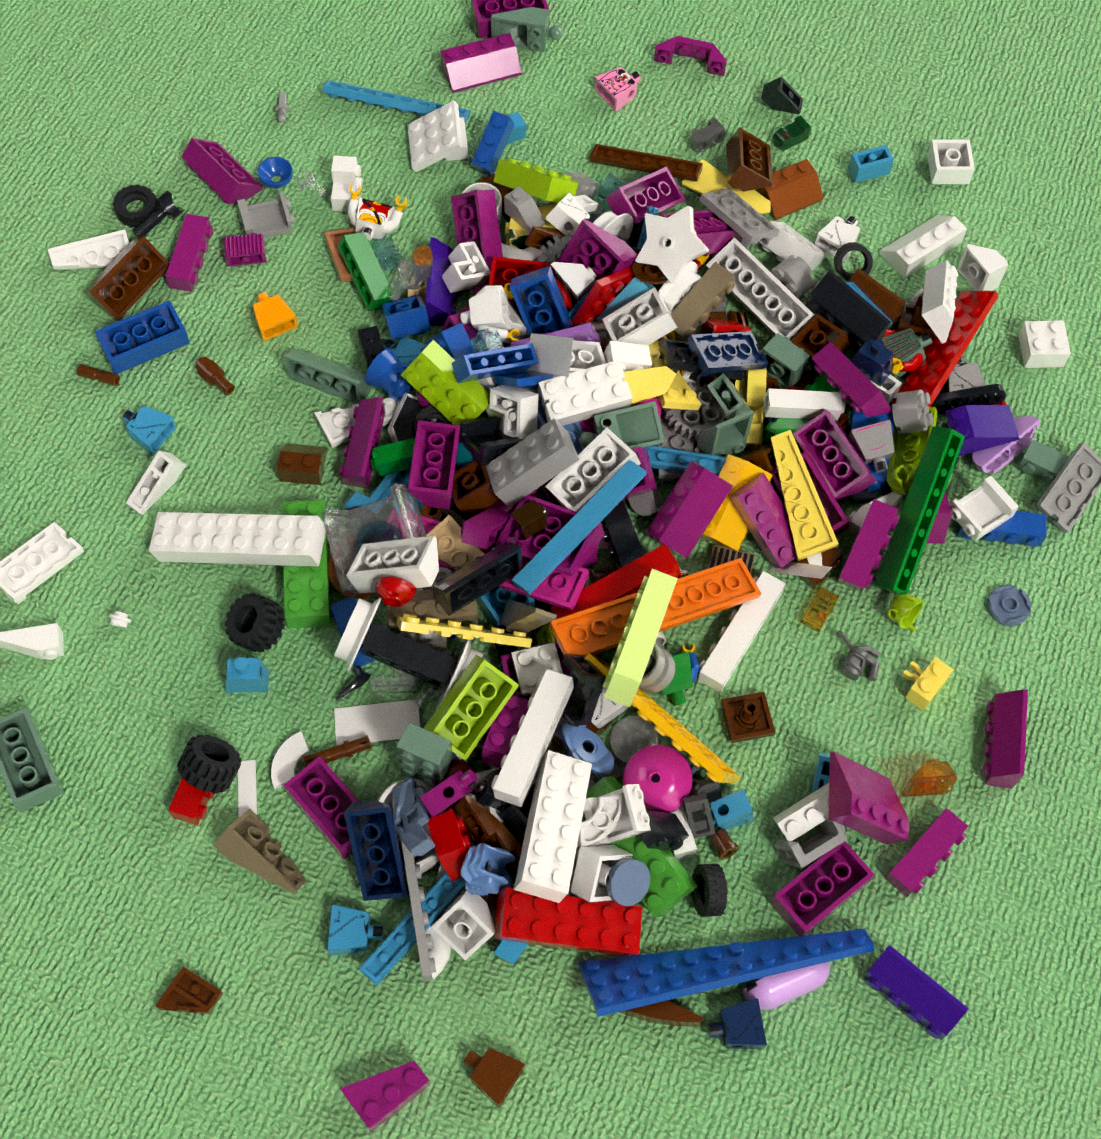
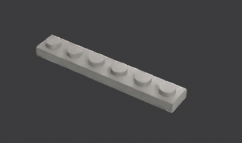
[401,840,436,982]

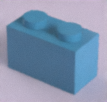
[848,145,894,183]

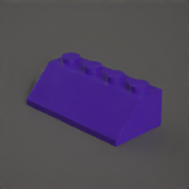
[426,237,457,326]
[864,945,969,1040]

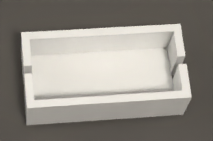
[538,360,633,426]

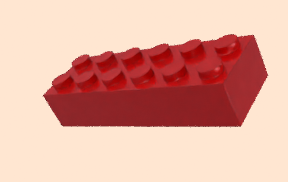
[550,543,682,619]
[494,887,642,956]

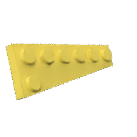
[649,340,701,410]
[771,430,839,561]
[396,613,532,648]

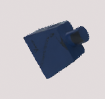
[851,338,893,387]
[707,998,767,1050]

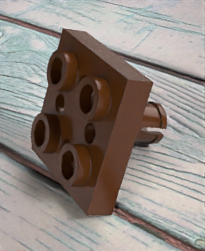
[720,692,775,743]

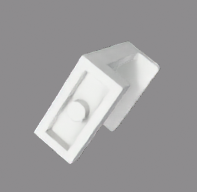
[950,476,1019,541]
[584,784,651,846]

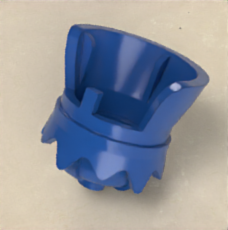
[365,349,414,401]

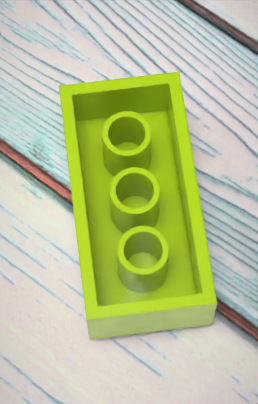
[493,157,578,203]
[401,340,490,426]
[423,655,519,761]

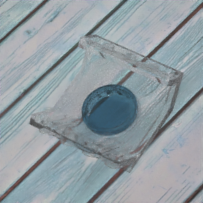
[321,484,427,596]

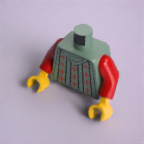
[881,328,933,377]

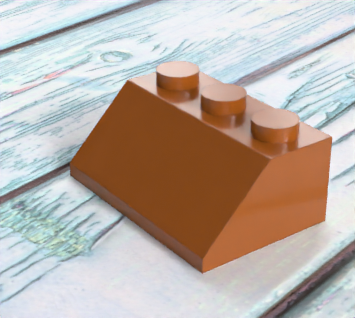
[756,159,824,221]

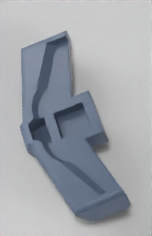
[393,777,435,856]

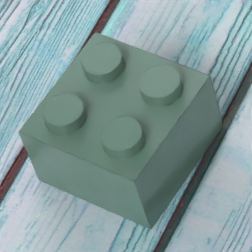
[762,333,810,389]

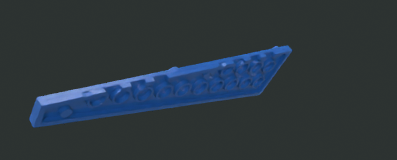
[579,929,874,1017]

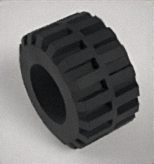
[225,593,285,652]
[177,734,242,793]

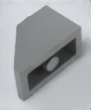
[504,186,546,233]

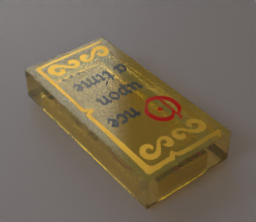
[800,586,840,633]

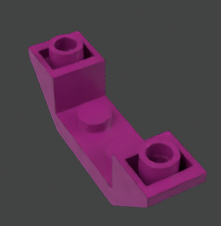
[654,36,727,76]

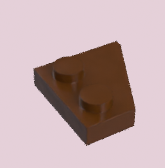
[155,967,224,1014]

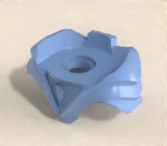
[554,722,614,781]
[460,843,515,896]

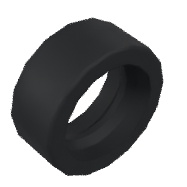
[834,242,873,281]

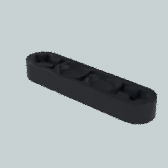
[930,384,1006,415]

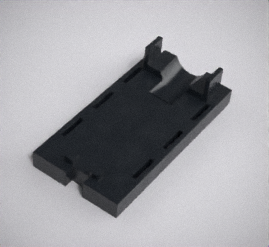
[658,338,745,381]

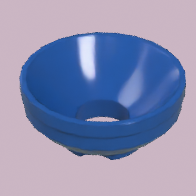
[258,157,293,188]

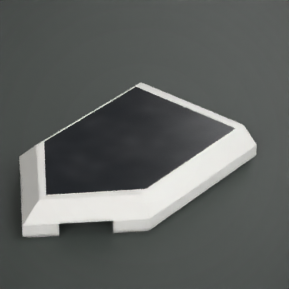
[387,393,437,443]

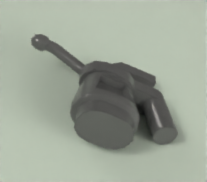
[836,631,881,681]

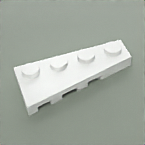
[48,229,129,270]
[314,398,400,448]

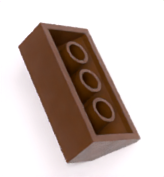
[726,127,773,192]
[83,236,170,321]

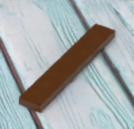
[590,144,703,182]

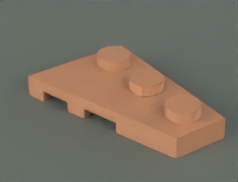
[324,227,356,283]

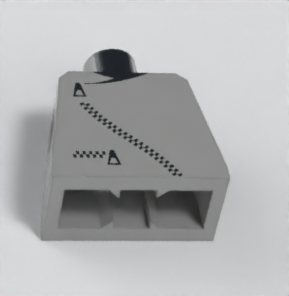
[944,356,986,402]

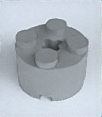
[771,255,815,298]
[892,390,933,434]

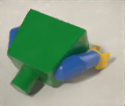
[656,644,700,706]

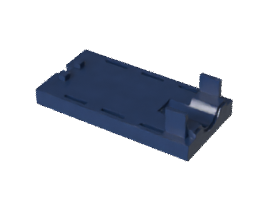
[685,331,769,377]

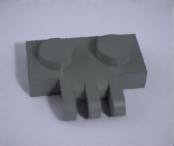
[537,234,572,270]

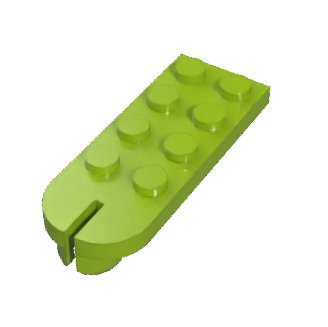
[887,407,937,495]

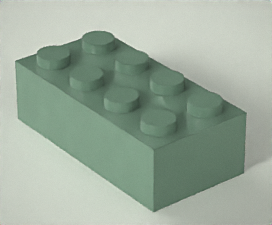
[0,708,64,813]
[396,722,454,788]

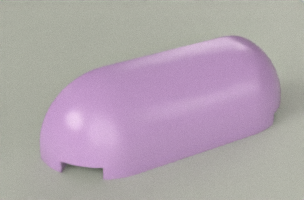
[972,416,1040,474]
[741,962,830,1010]

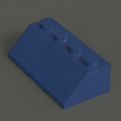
[344,800,409,901]

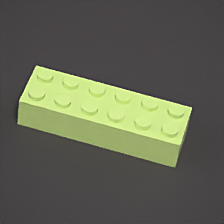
[603,569,678,707]

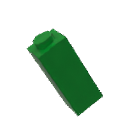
[370,437,416,476]

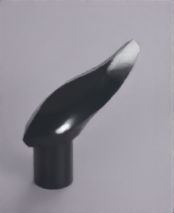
[335,666,371,701]

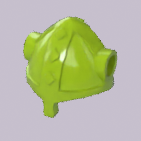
[888,594,925,632]

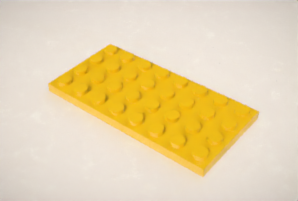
[585,653,741,784]

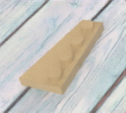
[424,515,485,570]

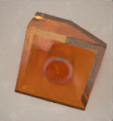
[902,759,957,797]

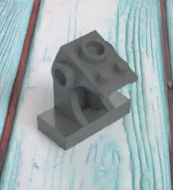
[683,779,722,839]

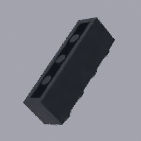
[601,499,644,571]

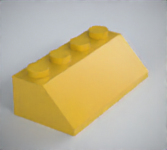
[701,454,773,551]

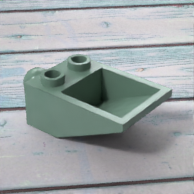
[491,7,563,52]
[579,401,665,449]
[697,410,754,458]

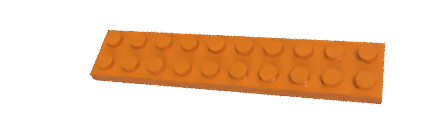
[549,558,761,656]

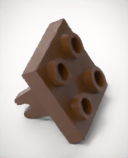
[898,295,938,338]

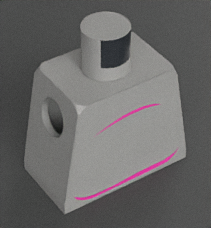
[848,420,894,473]

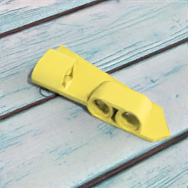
[682,159,771,214]
[585,366,676,420]
[735,368,767,449]

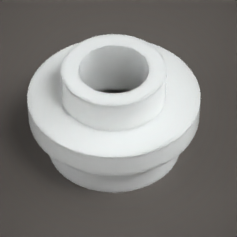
[109,611,131,628]

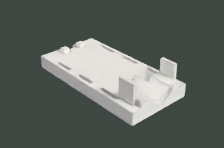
[0,522,84,604]

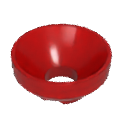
[375,577,416,607]

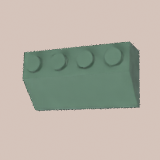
[284,349,372,404]

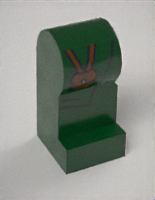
[772,115,811,150]

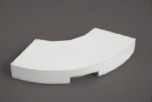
[271,731,309,790]
[579,794,623,846]

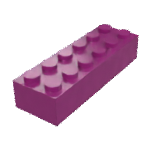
[660,210,743,254]

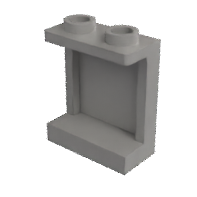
[237,191,295,239]
[774,818,847,868]

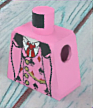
[595,68,641,112]

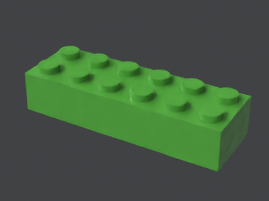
[282,499,332,629]
[582,777,698,918]

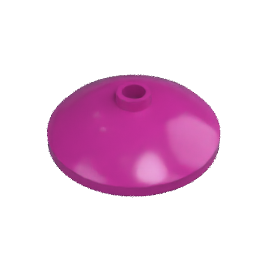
[623,745,693,813]

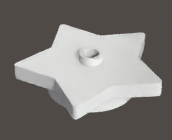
[635,206,709,284]

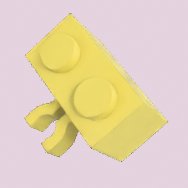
[902,657,954,711]

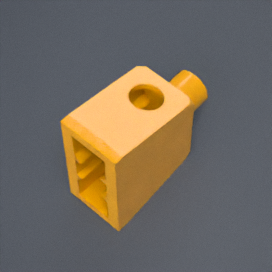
[253,292,298,341]

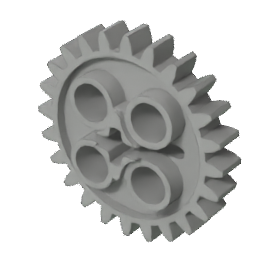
[664,382,730,441]

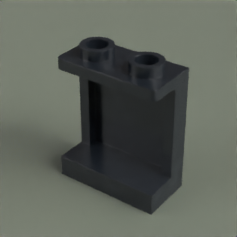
[459,416,521,466]
[562,654,606,727]

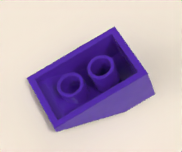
[946,405,1020,456]

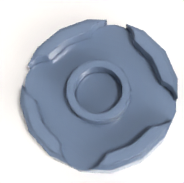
[987,585,1032,627]
[606,858,650,906]

